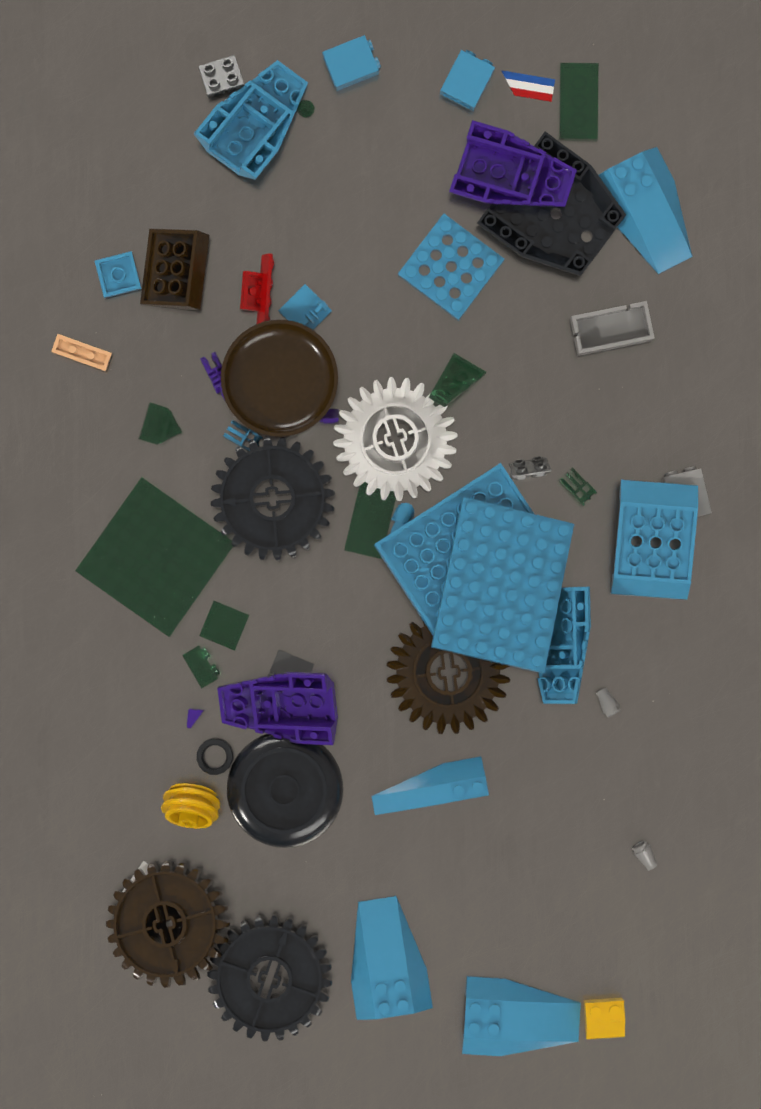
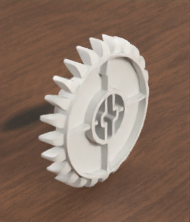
[333,377,457,501]

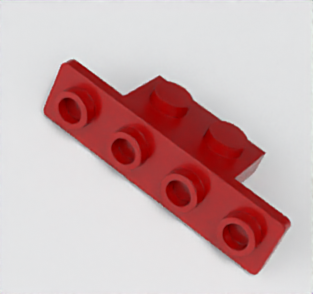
[240,253,274,324]

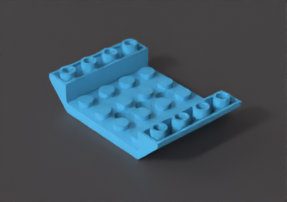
[611,479,698,600]

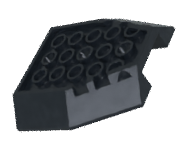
[477,131,626,276]

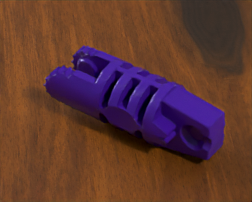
[200,352,225,401]

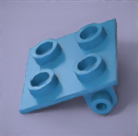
[278,284,332,330]

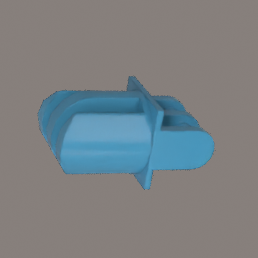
[223,420,263,451]
[391,503,414,533]

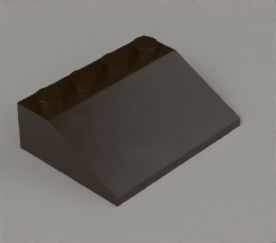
[140,229,210,310]

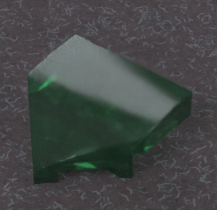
[138,402,182,445]

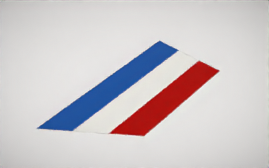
[501,70,555,102]

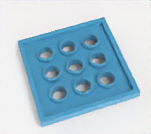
[398,214,505,321]

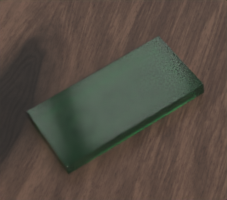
[559,63,599,140]
[344,482,396,559]

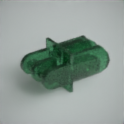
[559,467,597,506]

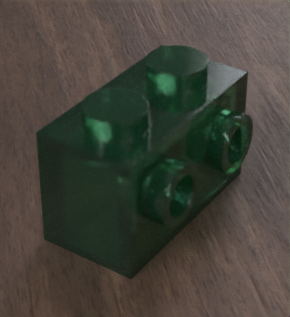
[182,646,220,689]

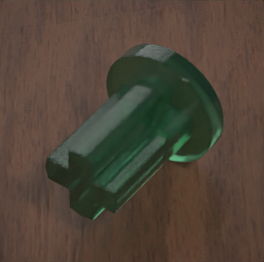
[297,100,315,118]

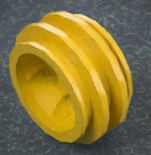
[161,783,221,829]

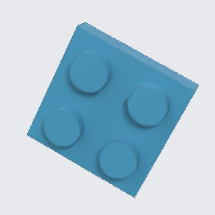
[95,251,142,298]

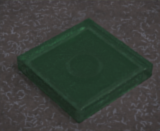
[199,601,249,651]

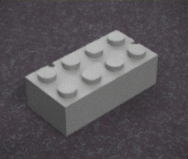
[570,301,655,356]

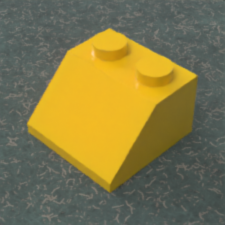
[583,998,625,1039]

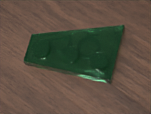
[428,353,486,407]

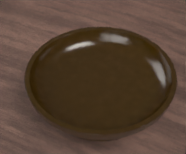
[221,320,338,437]

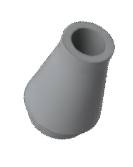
[596,688,621,718]
[633,841,658,871]

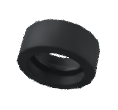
[196,738,233,775]

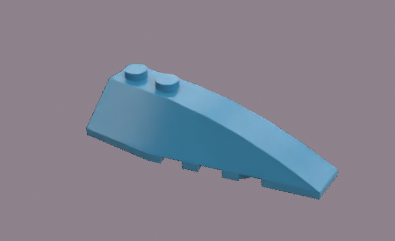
[371,756,489,815]

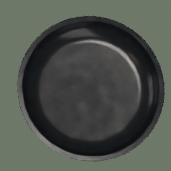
[227,734,343,848]

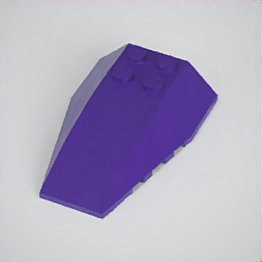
[449,120,577,207]
[217,672,338,745]

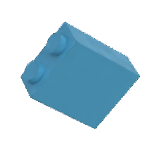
[322,35,381,91]
[440,50,495,111]

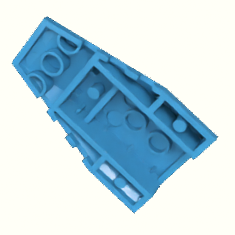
[194,60,308,180]
[599,147,692,274]
[538,587,591,704]
[351,896,433,1020]
[462,976,581,1056]

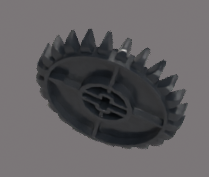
[210,436,335,561]
[207,914,333,1042]

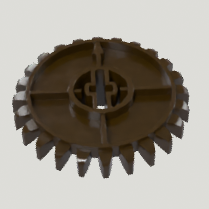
[387,621,511,734]
[106,861,230,988]

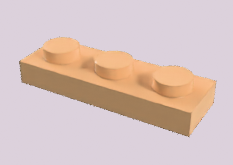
[51,334,112,372]

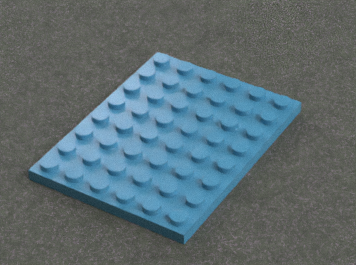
[374,463,534,635]
[431,497,574,674]

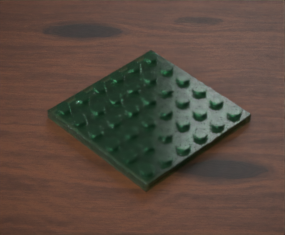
[75,477,233,637]

